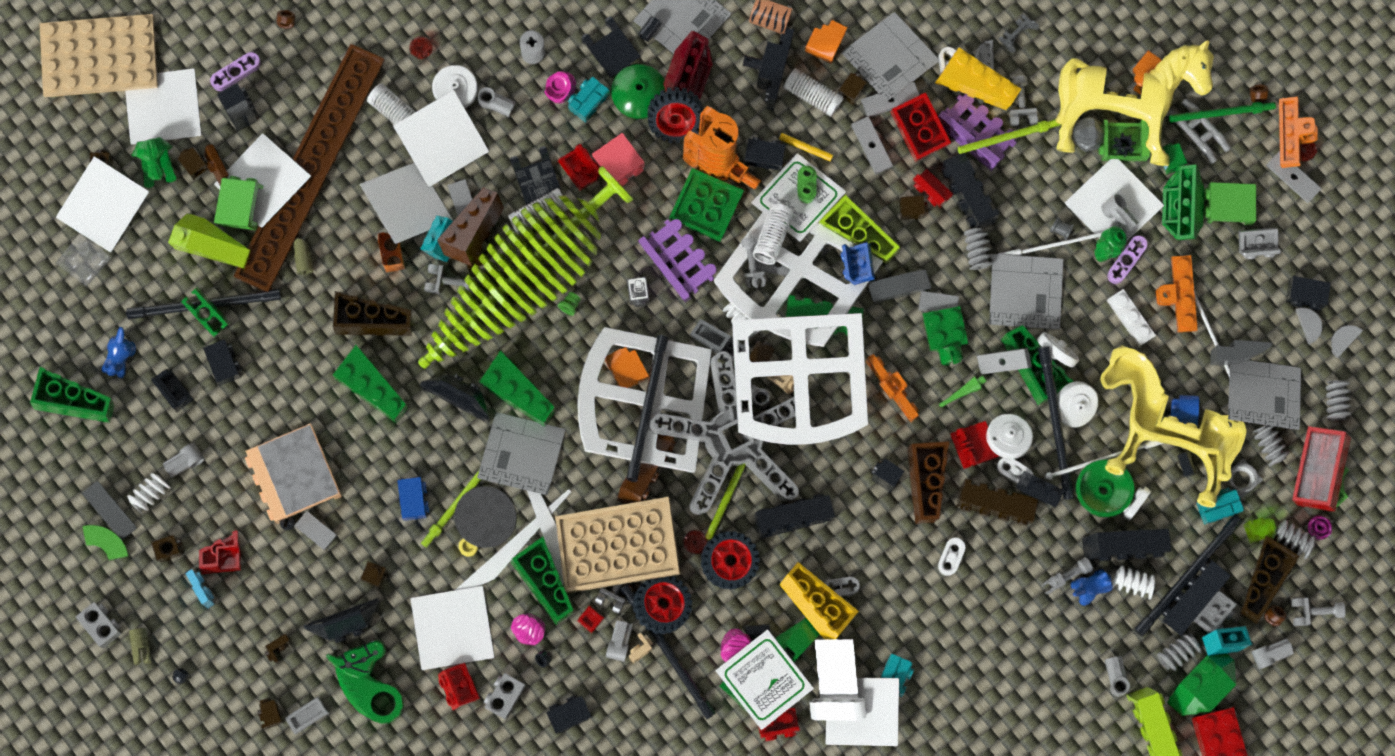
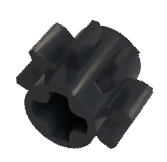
[1111,133,1136,158]

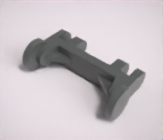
[998,14,1040,54]

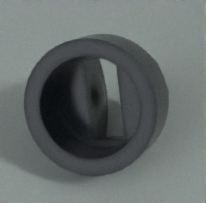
[279,516,296,531]
[535,650,552,668]
[172,667,190,684]

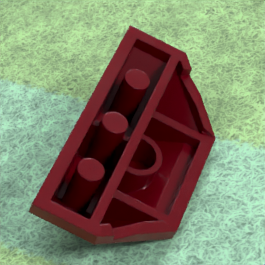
[663,31,713,99]

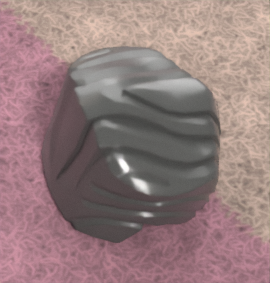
[1073,117,1104,152]

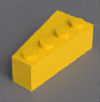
[934,47,1021,110]
[780,562,859,640]

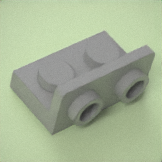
[1194,591,1237,634]

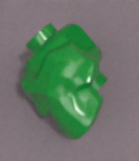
[1095,226,1127,262]

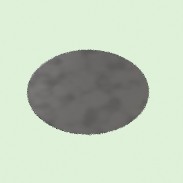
[454,487,516,548]

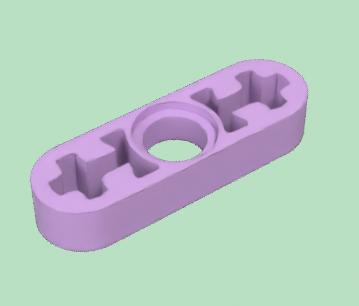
[210,52,261,91]
[1107,236,1147,284]

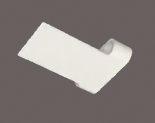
[809,640,866,720]

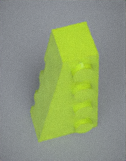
[819,195,900,264]
[1127,687,1183,756]

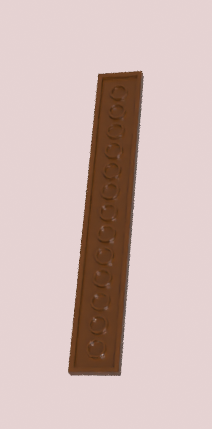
[234,44,385,292]

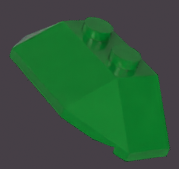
[1162,164,1204,240]
[1167,654,1236,716]

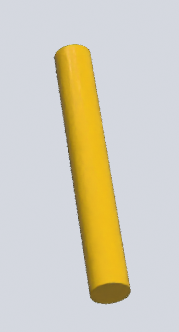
[779,133,833,162]

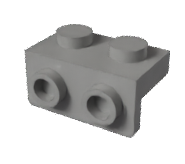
[1239,228,1281,259]

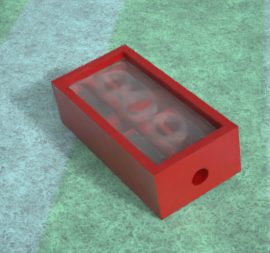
[1292,426,1351,512]

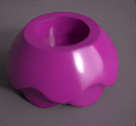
[1308,515,1332,540]

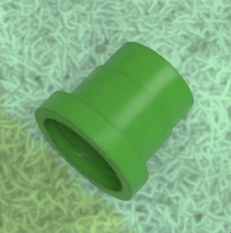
[558,292,581,316]

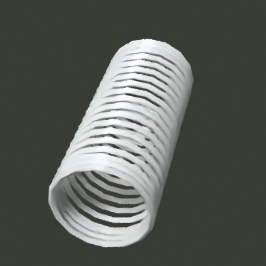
[783,68,843,117]
[367,83,415,124]
[508,188,568,236]
[753,204,794,264]

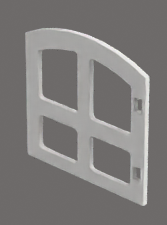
[714,212,883,347]
[732,313,868,444]
[578,327,712,473]

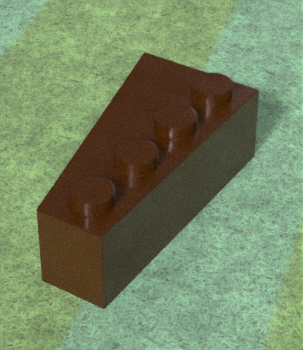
[437,187,504,267]
[617,426,677,504]
[907,441,950,524]

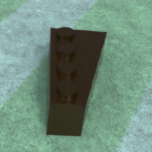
[956,478,1038,526]
[1240,536,1300,625]

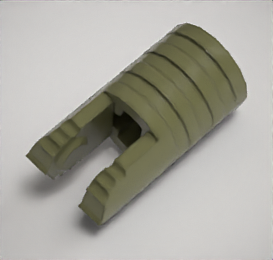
[294,238,314,275]
[129,628,151,665]

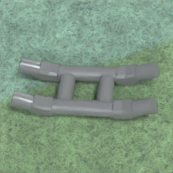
[1168,98,1231,164]

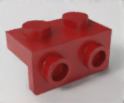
[558,144,600,191]
[913,169,953,208]

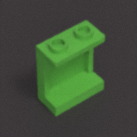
[1098,120,1150,161]
[214,176,264,230]
[1204,182,1256,226]

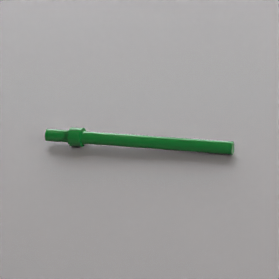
[1169,102,1276,122]

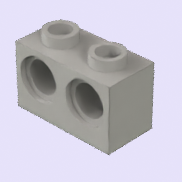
[76,602,122,649]
[484,673,526,720]

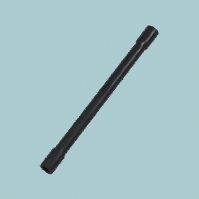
[126,289,281,320]
[626,335,669,482]
[1038,346,1075,500]
[1134,515,1243,637]
[620,583,716,720]

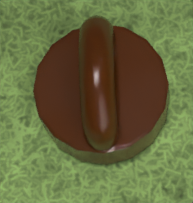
[276,10,296,29]
[1250,84,1269,103]
[1264,605,1287,626]

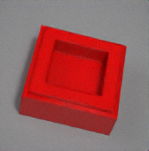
[577,606,604,633]

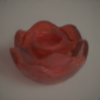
[409,36,433,59]
[1300,142,1317,161]
[683,530,707,554]

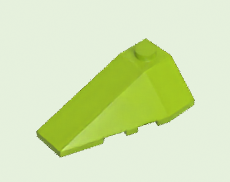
[168,213,251,269]

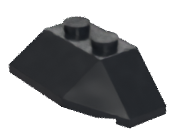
[420,374,490,424]
[303,598,381,644]

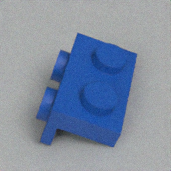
[841,242,875,285]

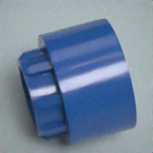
[1171,395,1199,428]

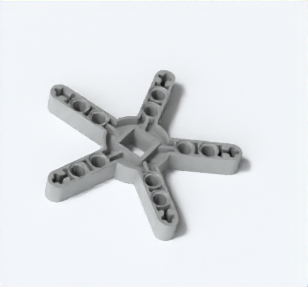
[649,351,811,515]

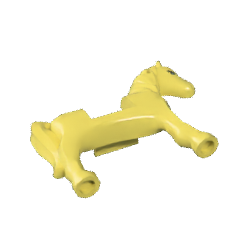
[1055,40,1214,166]
[1100,345,1247,508]

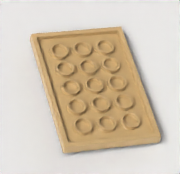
[40,14,158,97]
[555,497,680,593]

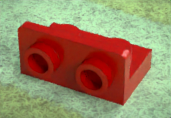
[438,662,480,710]
[758,708,800,741]

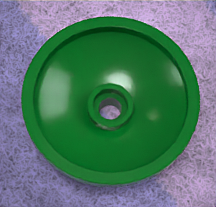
[611,64,665,119]
[1076,460,1134,517]

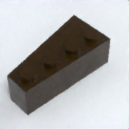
[333,291,413,336]

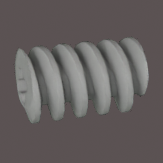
[520,30,545,64]
[964,228,993,270]
[1326,380,1352,421]
[1252,425,1289,467]
[1272,520,1315,560]
[1157,632,1202,671]

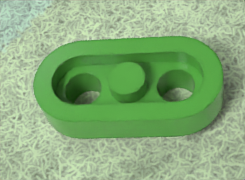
[797,166,817,203]

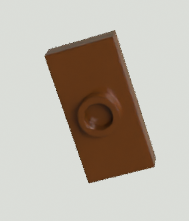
[204,144,229,186]

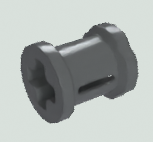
[1049,217,1074,240]

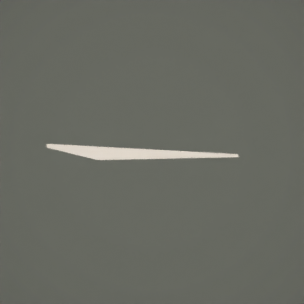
[454,489,571,591]
[527,491,564,584]

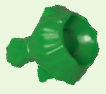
[131,137,176,188]

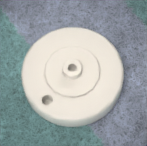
[432,65,478,109]
[1037,332,1079,367]
[1057,381,1098,427]
[986,414,1033,459]

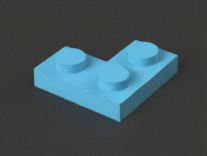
[185,569,215,608]

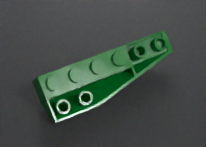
[719,618,820,713]

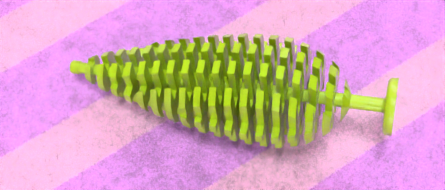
[418,166,633,369]

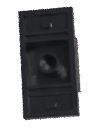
[742,28,794,111]

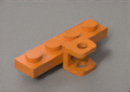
[1279,97,1318,168]
[1156,255,1198,333]
[866,354,919,422]

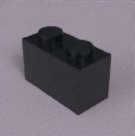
[744,137,786,171]
[1286,276,1331,310]
[203,339,242,386]
[871,458,905,493]
[1016,471,1065,508]
[546,694,592,735]

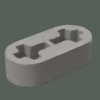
[825,577,860,597]

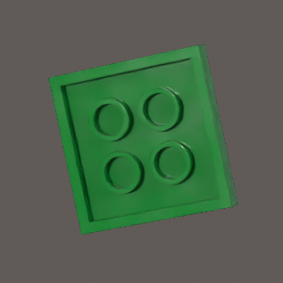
[669,168,744,242]

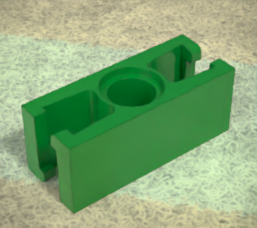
[181,287,230,337]

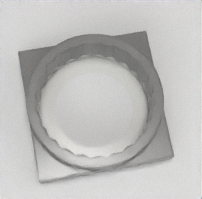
[1225,458,1263,499]

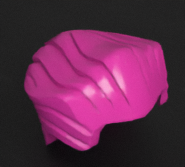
[544,71,577,104]
[511,613,545,645]
[721,629,752,662]

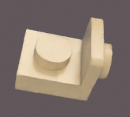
[766,375,794,395]
[629,633,653,664]

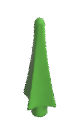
[939,375,986,407]

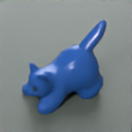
[101,327,136,379]
[1071,569,1113,606]

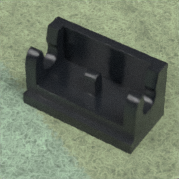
[151,369,193,413]

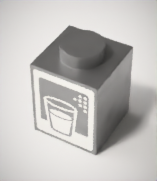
[627,277,649,307]

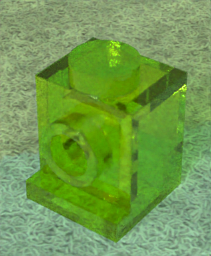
[1243,517,1276,543]

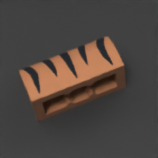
[749,0,792,34]

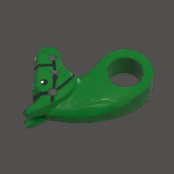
[326,640,404,724]

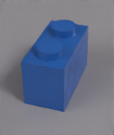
[397,477,429,521]

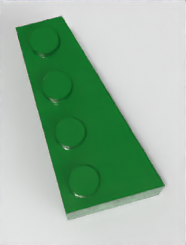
[30,367,115,423]
[511,537,573,625]

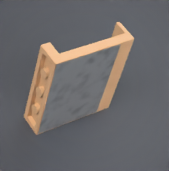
[245,423,342,524]

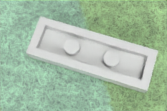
[1107,289,1156,347]

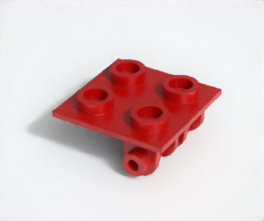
[950,421,999,469]

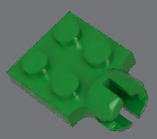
[922,306,968,365]

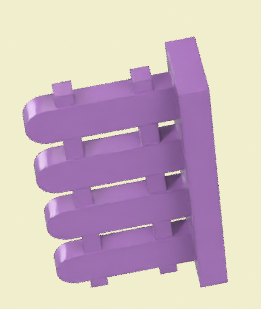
[938,94,1017,172]
[638,219,717,303]

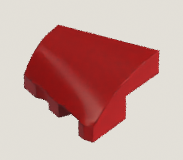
[199,530,241,574]

